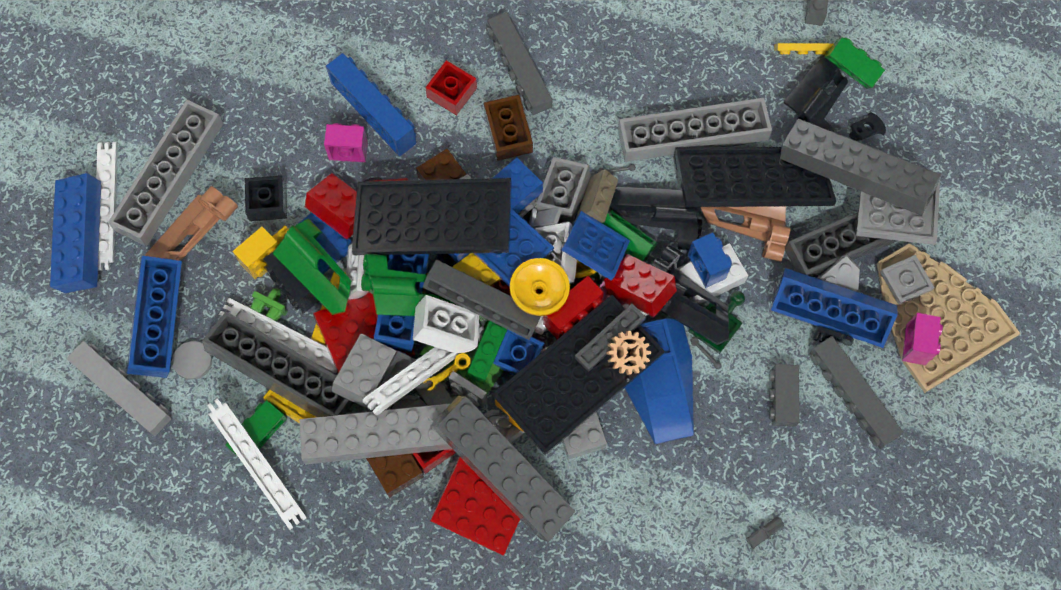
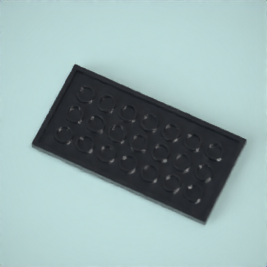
[674,147,836,207]
[352,178,512,255]
[492,295,665,455]

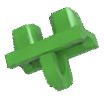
[250,288,288,322]

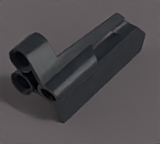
[610,187,702,250]

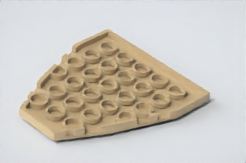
[877,243,1021,393]

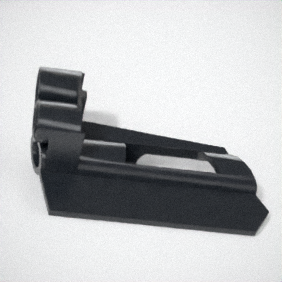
[784,55,848,132]
[651,245,729,345]

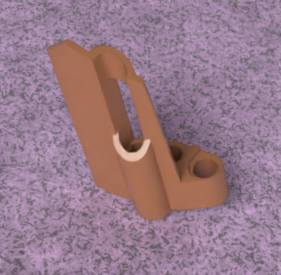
[145,186,238,261]
[701,206,790,262]

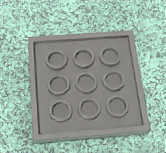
[856,180,940,245]

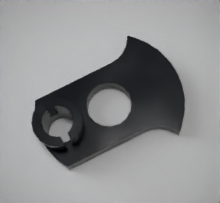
[849,112,886,141]
[812,326,854,346]

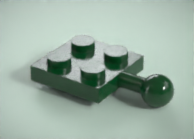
[688,291,745,354]

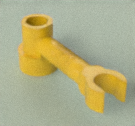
[423,353,470,391]

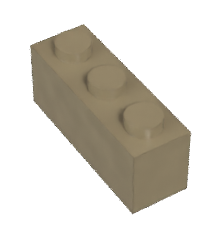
[576,169,618,223]

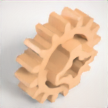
[606,331,651,375]

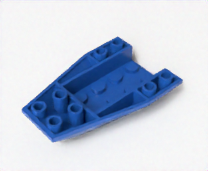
[625,319,694,444]

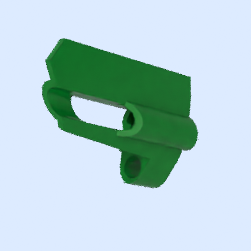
[273,219,351,315]
[361,254,461,316]

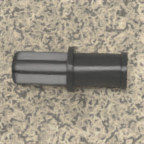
[746,517,784,549]

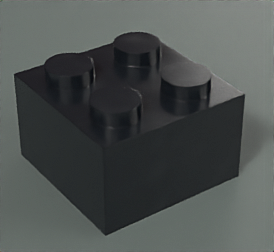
[245,175,287,221]

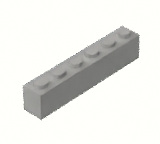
[66,341,171,436]

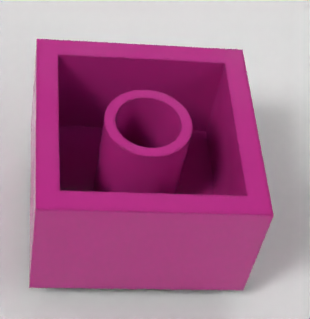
[324,123,368,162]
[902,313,943,365]

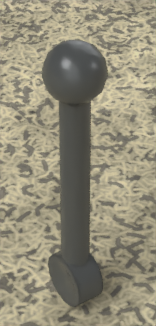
[597,164,636,173]
[691,338,722,369]

